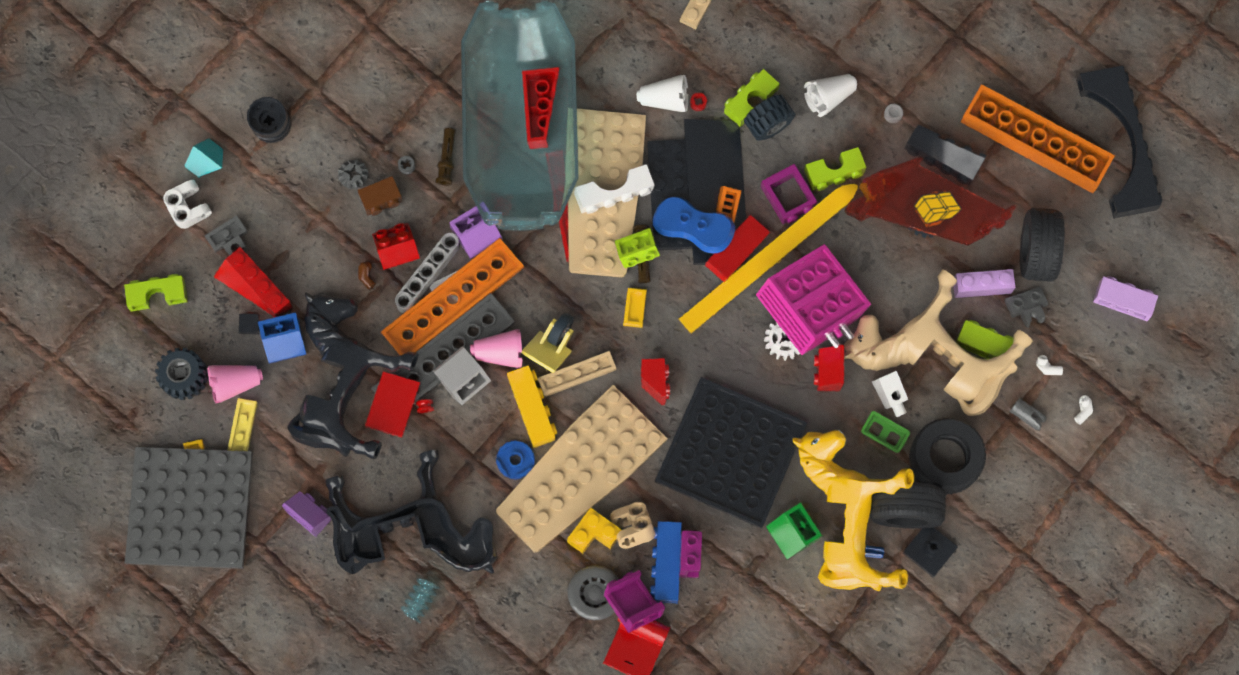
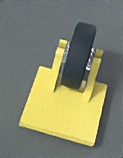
[521,313,574,373]

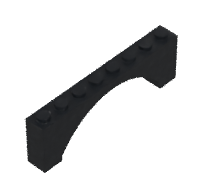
[1076,66,1162,219]

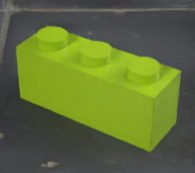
[956,320,1014,359]

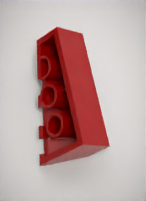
[522,67,560,149]
[214,247,293,317]

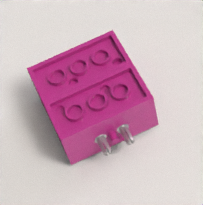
[756,244,871,355]

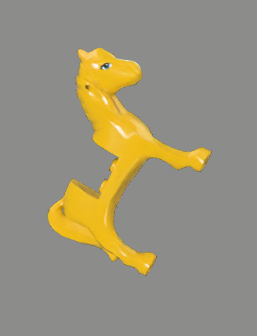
[793,430,914,591]

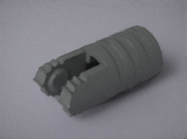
[1009,398,1047,430]

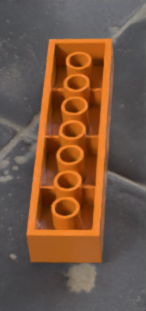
[961,84,1115,193]

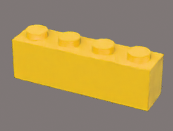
[507,366,557,448]

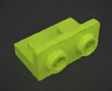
[615,228,660,268]

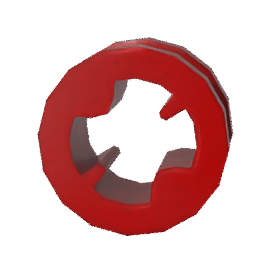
[690,93,707,111]
[416,399,434,413]

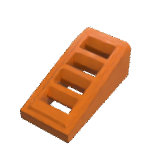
[716,186,741,222]

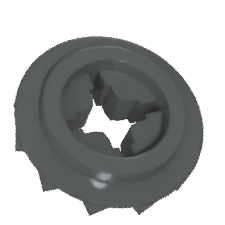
[338,159,368,189]

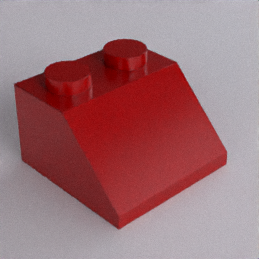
[813,345,844,392]

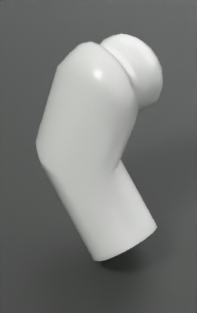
[1074,395,1093,425]

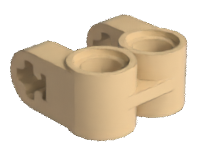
[610,502,655,549]

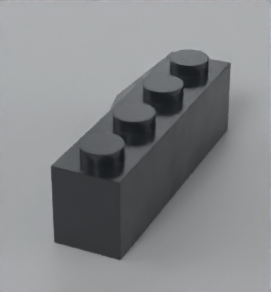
[904,125,987,186]

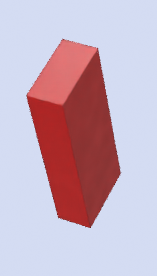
[705,215,770,283]

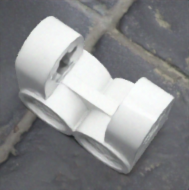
[163,180,212,229]

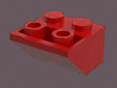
[372,223,420,270]
[641,358,670,405]

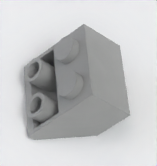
[433,346,491,405]

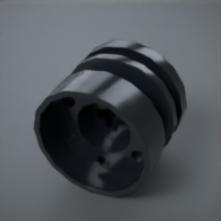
[247,97,291,143]

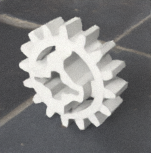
[764,322,800,361]

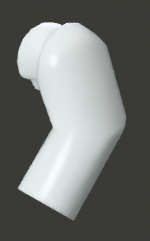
[1036,355,1063,375]

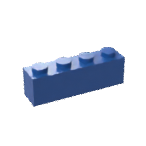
[651,521,681,604]

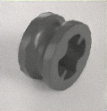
[398,156,415,174]

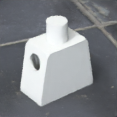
[872,371,908,417]

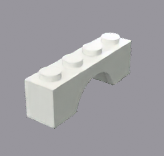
[574,164,654,214]

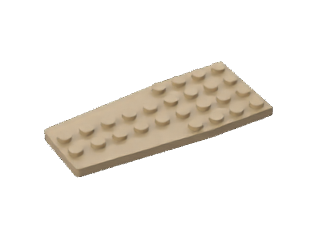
[567,108,646,277]
[496,385,667,552]

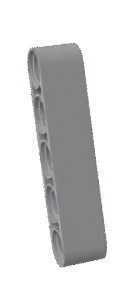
[395,233,460,313]

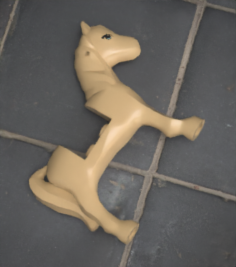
[844,269,1033,416]

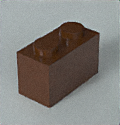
[357,176,403,216]

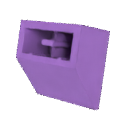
[449,203,503,259]

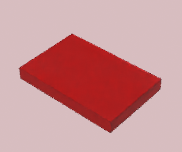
[365,371,420,438]

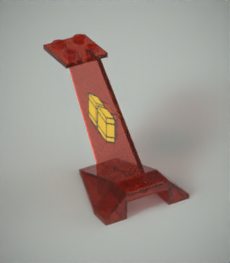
[845,156,1016,246]

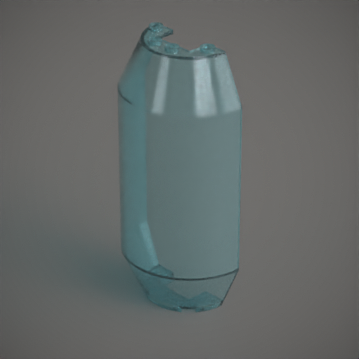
[461,1,579,231]

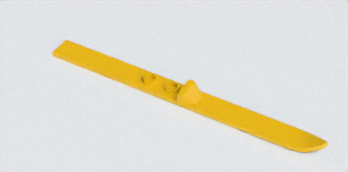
[679,184,858,334]

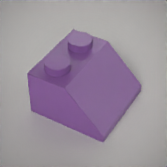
[282,491,331,537]

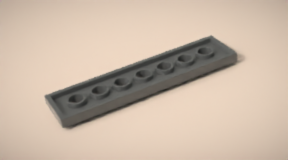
[371,293,515,404]

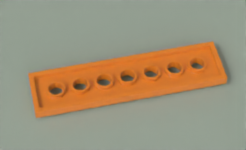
[381,238,524,355]

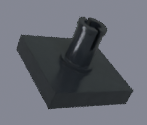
[903,527,958,578]

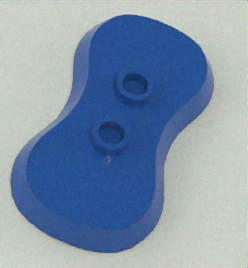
[653,197,735,253]

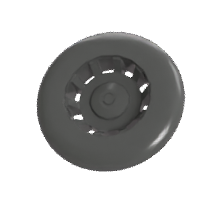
[568,565,619,620]

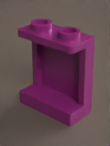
[679,531,702,578]
[604,570,665,633]

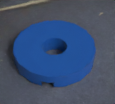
[496,441,535,479]

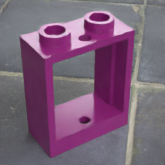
[760,164,817,224]

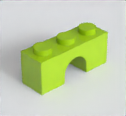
[724,69,780,127]
[804,147,866,191]
[124,274,188,311]

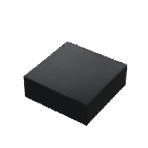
[238,314,259,334]

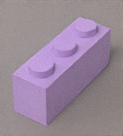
[953,269,1015,298]
[1093,276,1158,321]

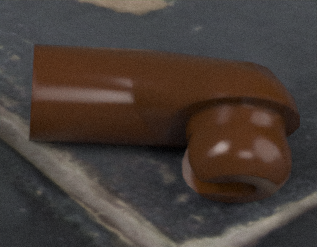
[358,261,376,290]

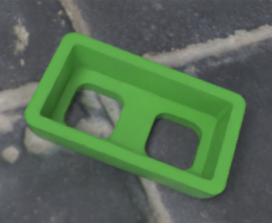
[861,411,910,453]

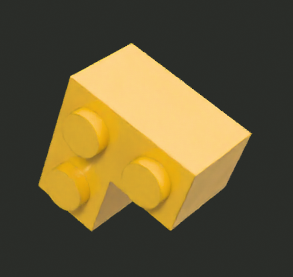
[567,507,621,554]

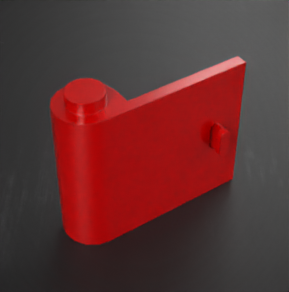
[603,618,671,675]

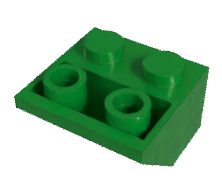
[766,503,822,560]

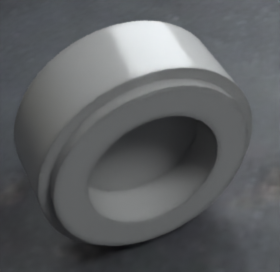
[884,104,903,123]

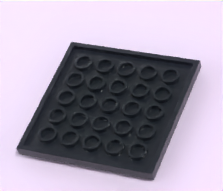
[655,377,807,529]

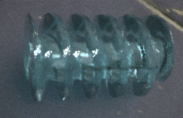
[401,578,440,623]

